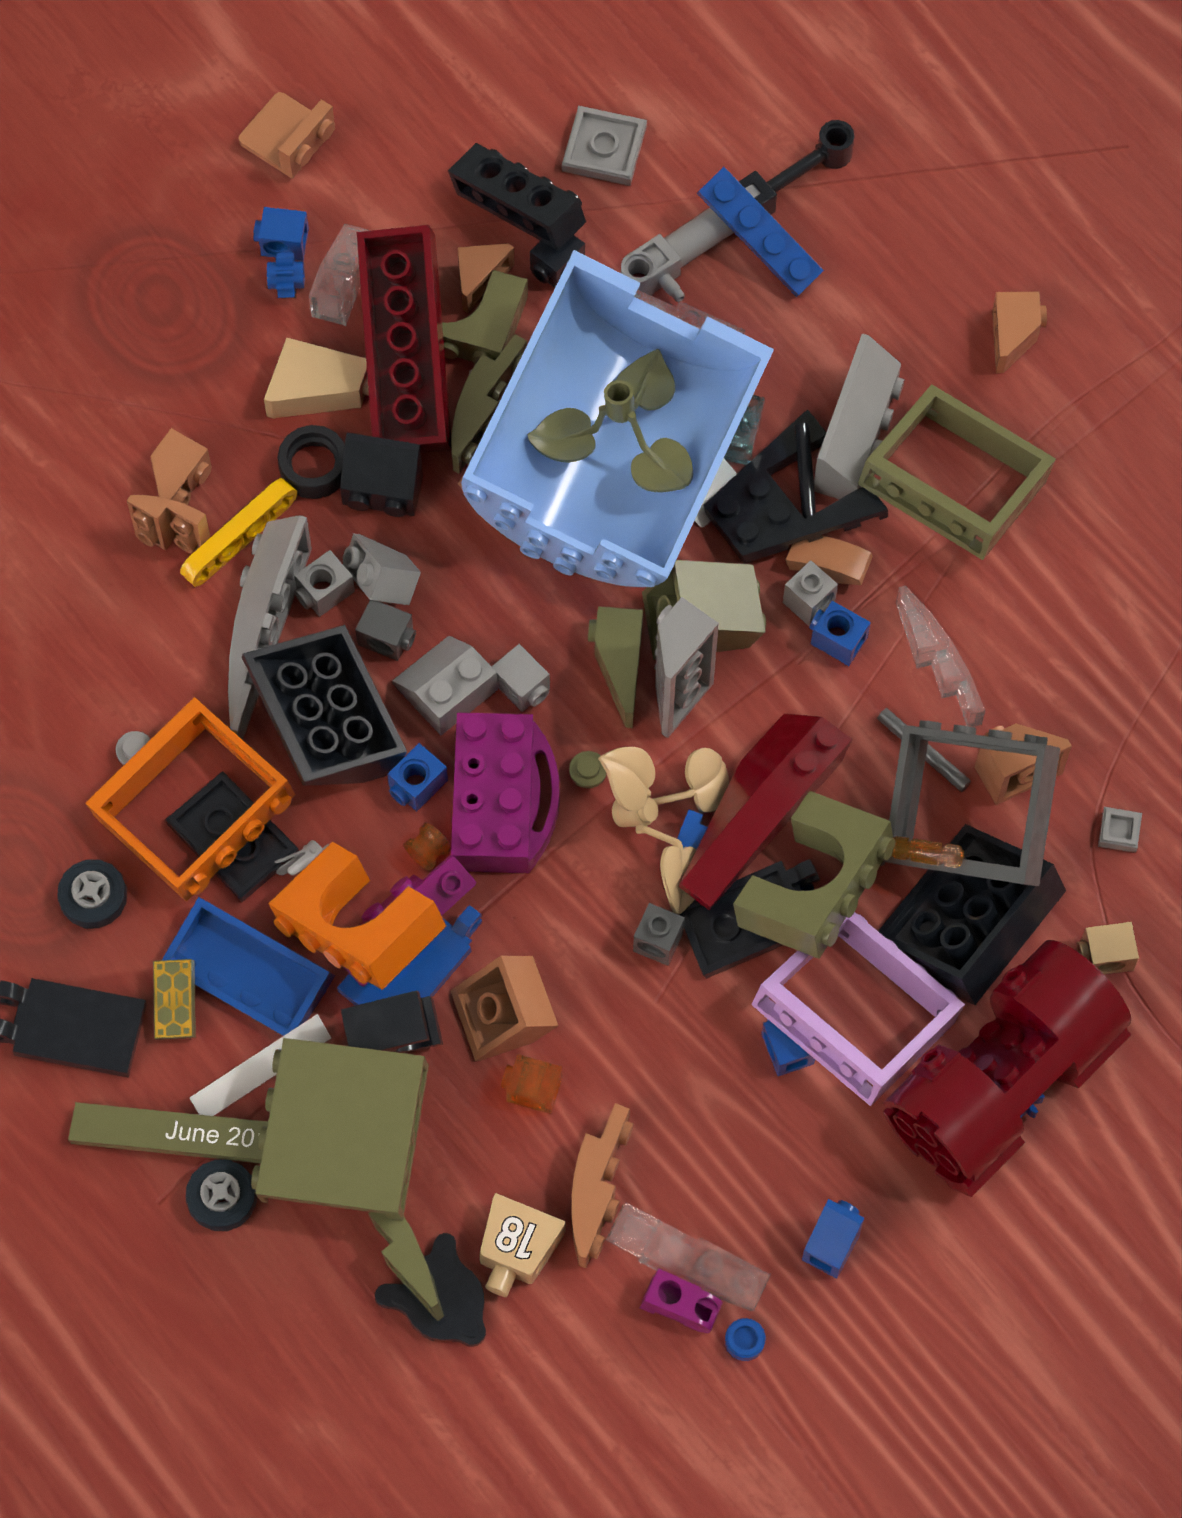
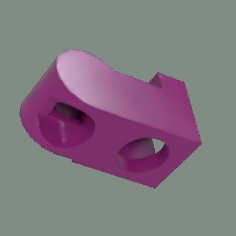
[639,1268,723,1333]

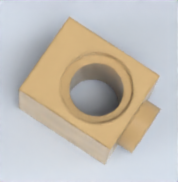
[1077,922,1139,974]

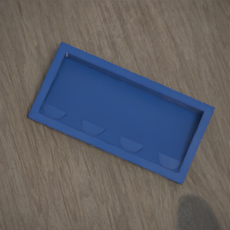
[162,897,336,1036]

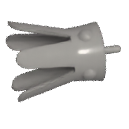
[274,840,329,875]

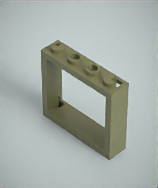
[858,384,1056,560]

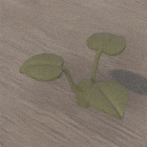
[527,349,693,492]

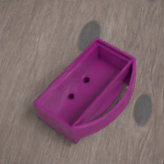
[451,713,560,873]

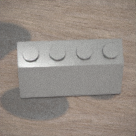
[814,334,905,499]
[654,597,719,738]

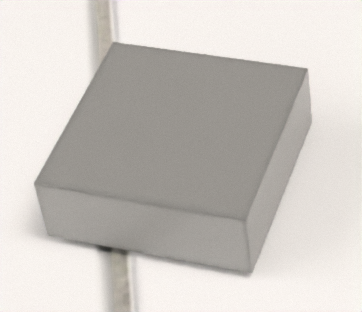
[1098,807,1142,853]

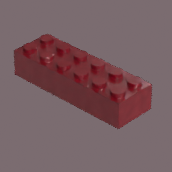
[356,225,452,453]

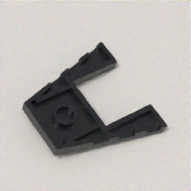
[703,410,889,564]

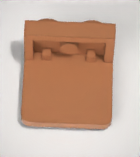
[239,92,335,179]

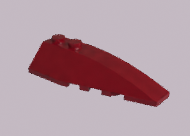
[679,713,852,910]

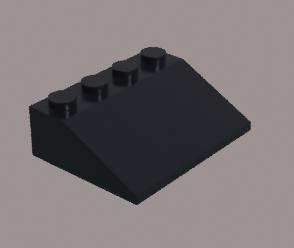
[242,625,407,786]
[878,824,1066,1005]

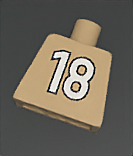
[479,1193,566,1297]

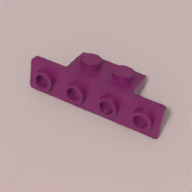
[343,855,476,986]

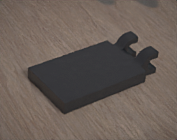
[679,859,820,979]
[0,978,147,1078]

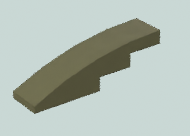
[368,1212,444,1321]

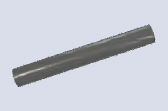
[877,708,971,792]

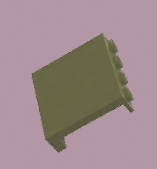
[251,1038,429,1221]

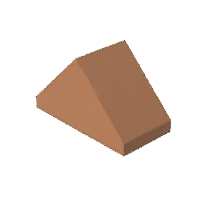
[458,243,514,314]

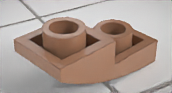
[786,536,873,585]

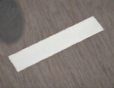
[190,1014,331,1116]

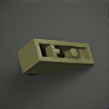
[588,606,643,728]

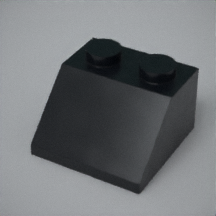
[340,432,423,517]

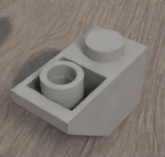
[343,533,421,605]

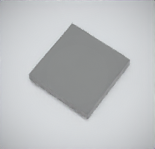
[562,106,647,186]

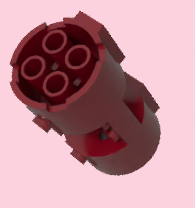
[883,940,1131,1197]

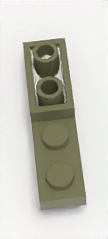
[451,334,527,474]

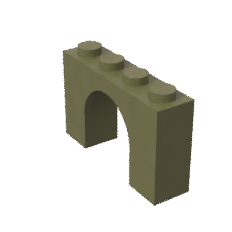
[442,270,528,365]
[733,791,896,959]

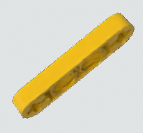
[180,478,298,587]

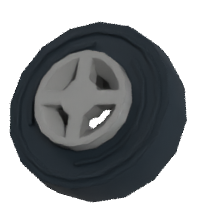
[57,860,127,928]
[186,1160,257,1231]

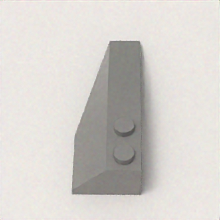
[228,515,312,740]

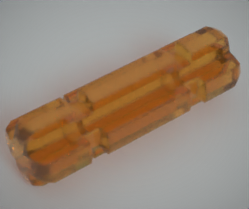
[892,836,964,868]

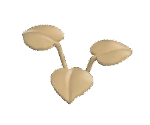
[598,747,729,914]

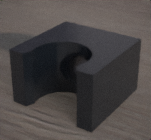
[340,990,443,1054]

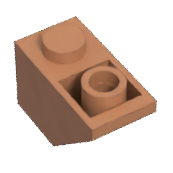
[150,428,212,505]

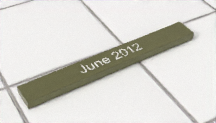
[68,1102,268,1163]

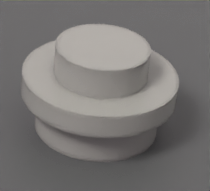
[116,731,150,765]

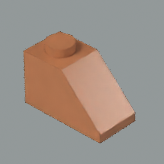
[992,292,1047,373]

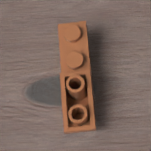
[572,1103,634,1268]

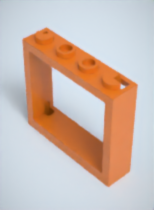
[85,697,295,902]

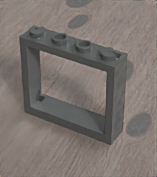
[883,720,1060,886]

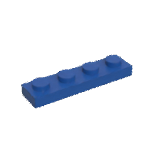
[696,167,824,297]

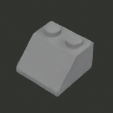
[392,636,498,735]

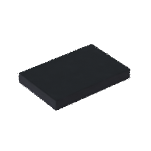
[165,771,299,902]

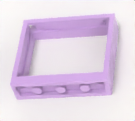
[751,912,965,1106]

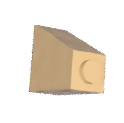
[264,338,369,418]

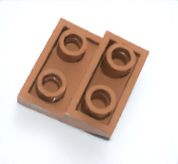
[127,495,211,553]

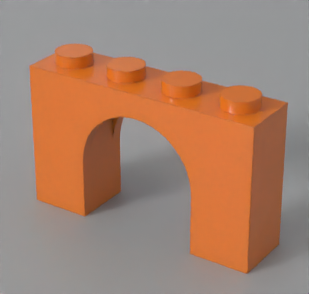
[268,841,446,990]

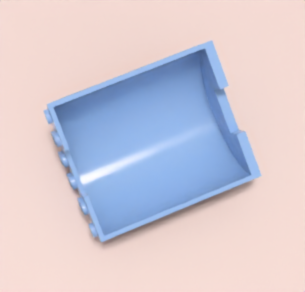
[461,250,774,587]

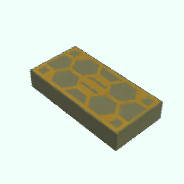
[153,959,196,1040]

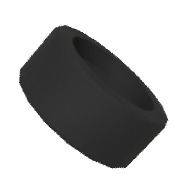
[277,425,345,499]

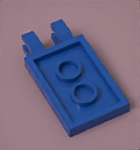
[337,905,482,1006]

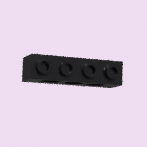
[448,143,586,250]

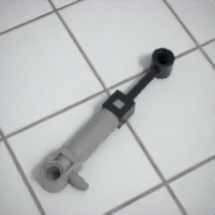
[621,120,855,302]

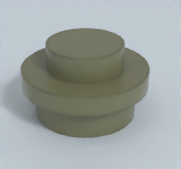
[569,751,607,788]

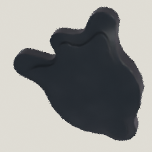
[375,1233,486,1347]

